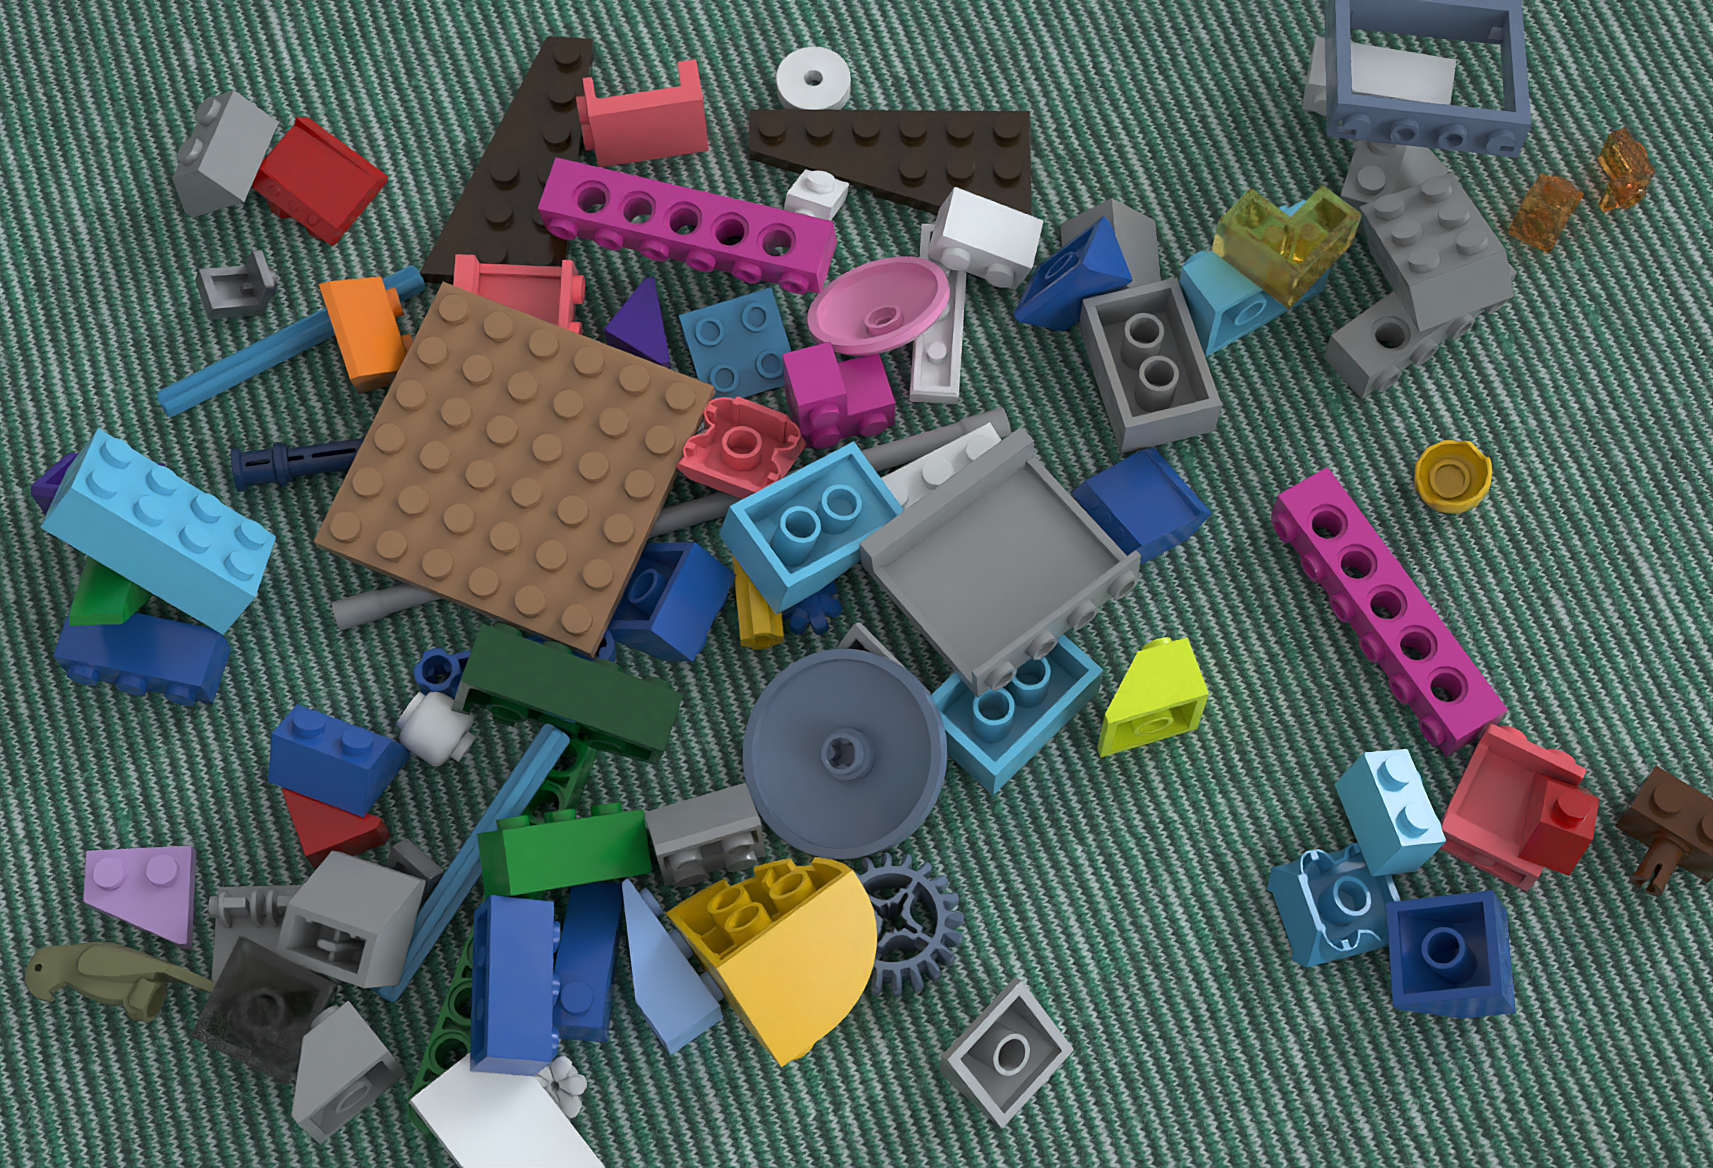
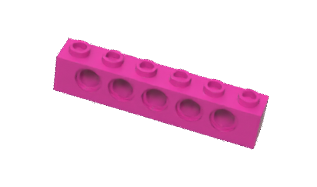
[538,158,837,294]
[1271,467,1508,757]

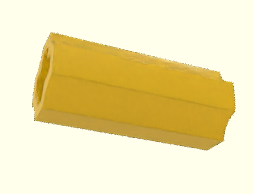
[732,554,784,650]

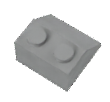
[172,90,279,218]
[1331,140,1449,235]
[291,1001,407,1145]

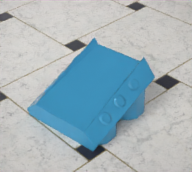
[1267,843,1401,968]

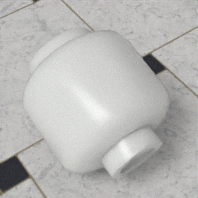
[396,692,476,766]

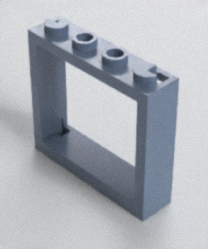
[1324,0,1531,158]

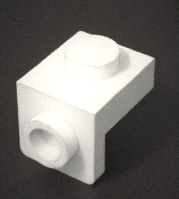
[784,169,849,221]

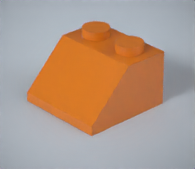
[319,276,413,394]

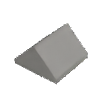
[1060,198,1161,291]
[940,977,1074,1129]

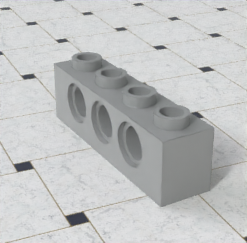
[1323,263,1517,399]

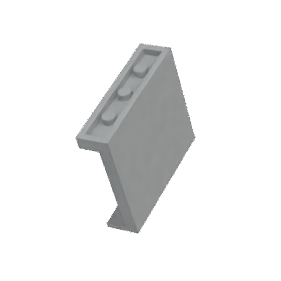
[859,427,1141,698]

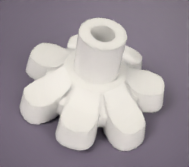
[535,1056,587,1118]

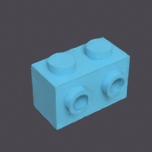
[1334,749,1447,876]

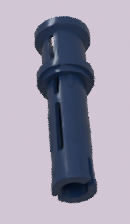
[231,438,365,492]

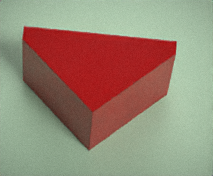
[282,787,390,870]

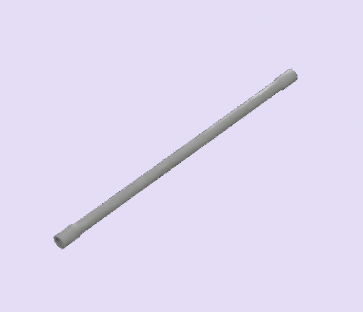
[331,407,1011,631]

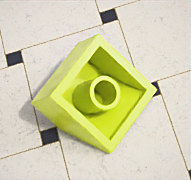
[1097,637,1209,758]

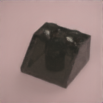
[190,936,338,1085]

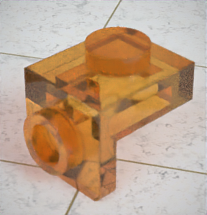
[1597,127,1656,212]
[1508,173,1584,253]

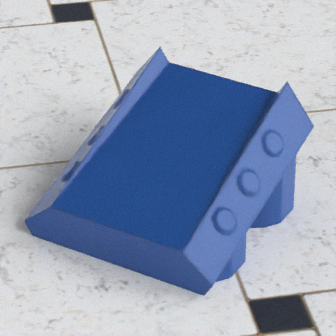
[1071,448,1212,564]

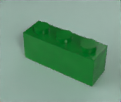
[477,802,652,898]

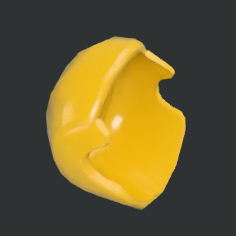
[1414,440,1492,514]

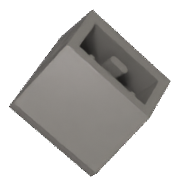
[644,783,766,887]
[274,851,426,988]

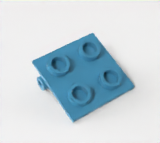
[678,287,791,400]

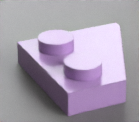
[83,845,196,950]

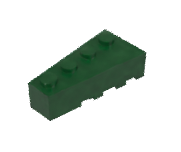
[452,623,683,765]

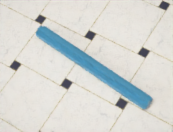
[156,265,425,417]
[372,723,570,1002]

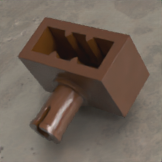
[1615,766,1713,897]

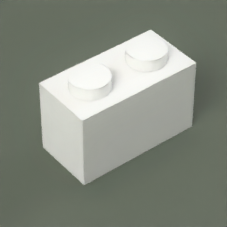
[927,187,1043,290]

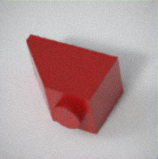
[1518,772,1599,876]

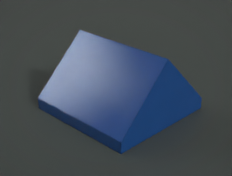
[1013,216,1133,332]

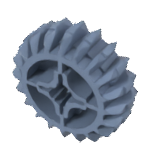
[853,852,964,997]

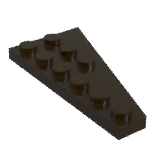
[420,36,595,284]
[749,109,1032,216]

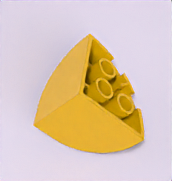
[666,857,877,1068]

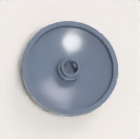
[743,649,947,860]

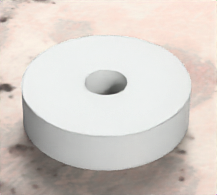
[776,47,851,110]

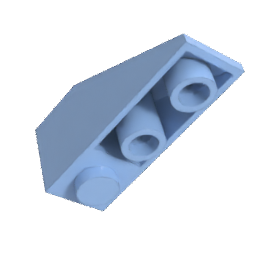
[622,879,724,1056]

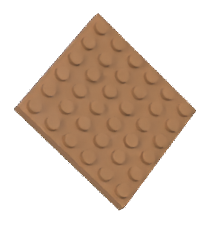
[313,282,715,659]

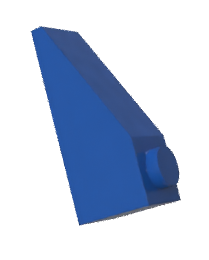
[552,882,624,1043]

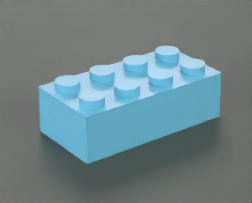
[40,428,276,635]

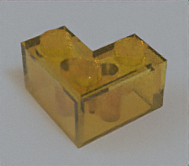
[1212,185,1362,309]

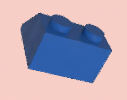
[607,542,736,662]
[268,704,411,818]
[1386,890,1516,1019]

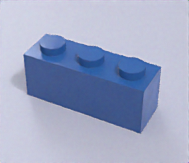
[53,601,231,706]
[470,895,560,1076]

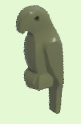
[25,942,229,1023]

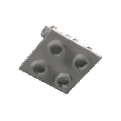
[208,885,320,992]

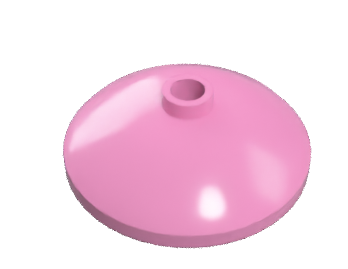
[807,256,950,356]

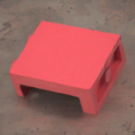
[576,59,709,167]
[453,254,585,335]
[1439,724,1587,892]

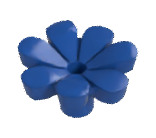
[781,581,842,635]

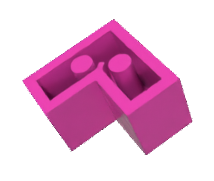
[782,341,895,449]

